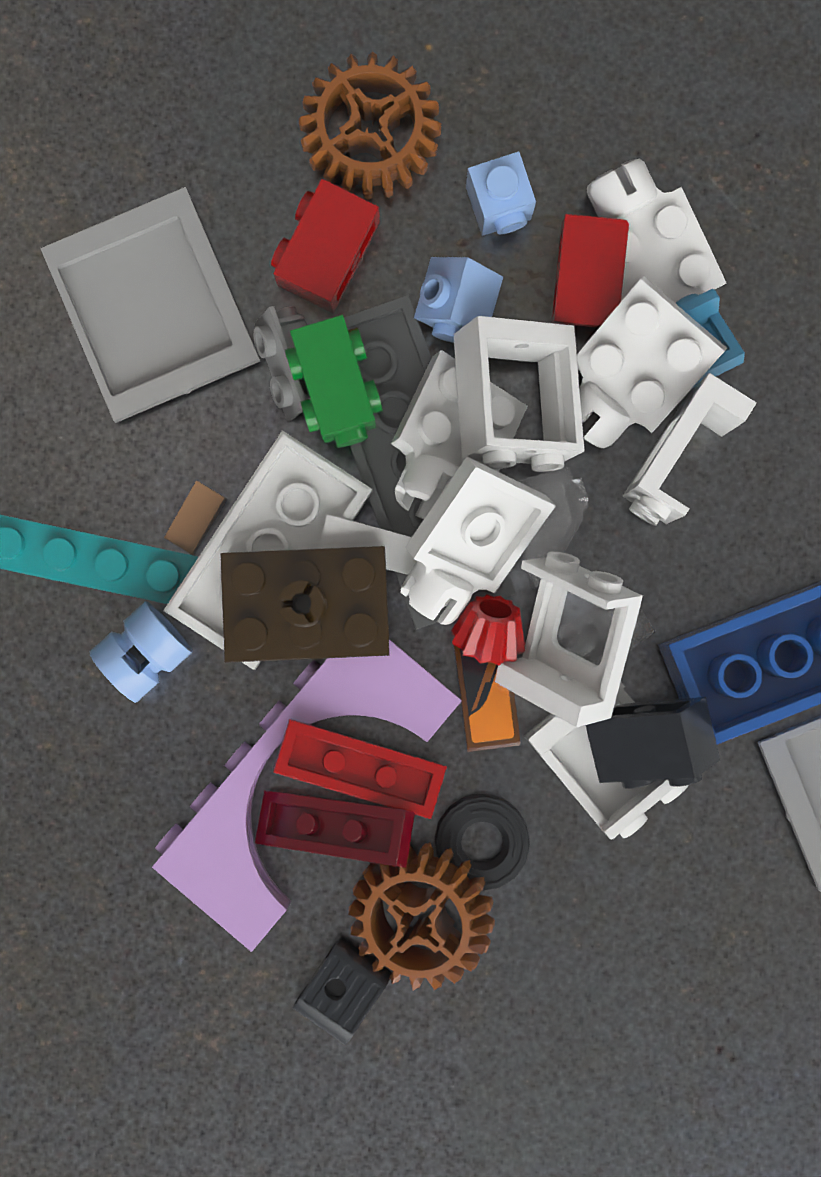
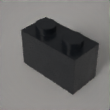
[585,697,720,789]

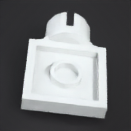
[587,158,726,303]
[577,277,727,449]
[391,350,528,519]
[401,457,556,625]

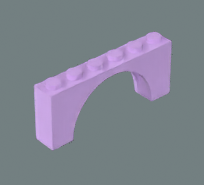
[152,639,462,952]

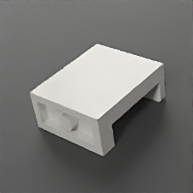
[524,681,689,840]

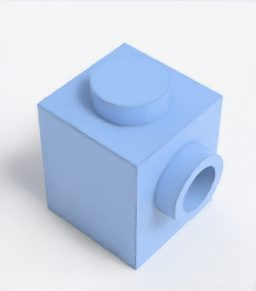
[466,151,536,236]
[414,257,503,343]

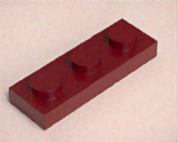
[255,790,415,868]

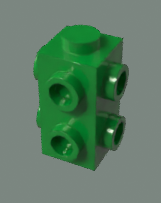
[284,315,383,448]

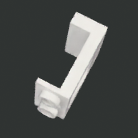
[623,373,756,526]
[495,552,643,727]

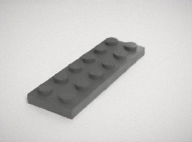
[344,295,516,630]

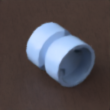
[89,601,193,703]

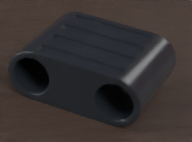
[292,937,392,1045]

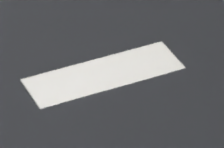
[317,514,417,575]

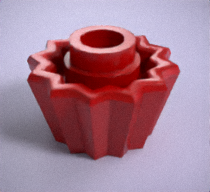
[451,594,526,666]

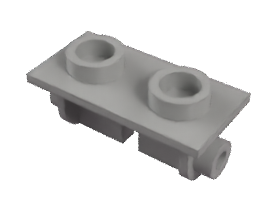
[253,306,310,422]

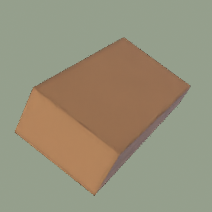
[164,481,227,555]

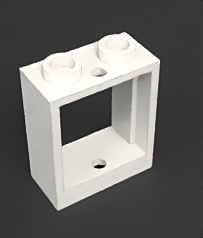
[454,316,584,472]

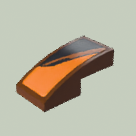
[453,638,521,752]

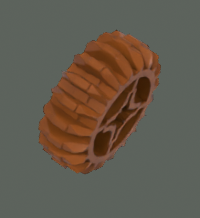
[299,51,441,200]
[348,842,495,991]

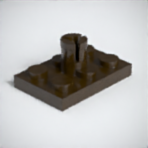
[220,546,390,663]

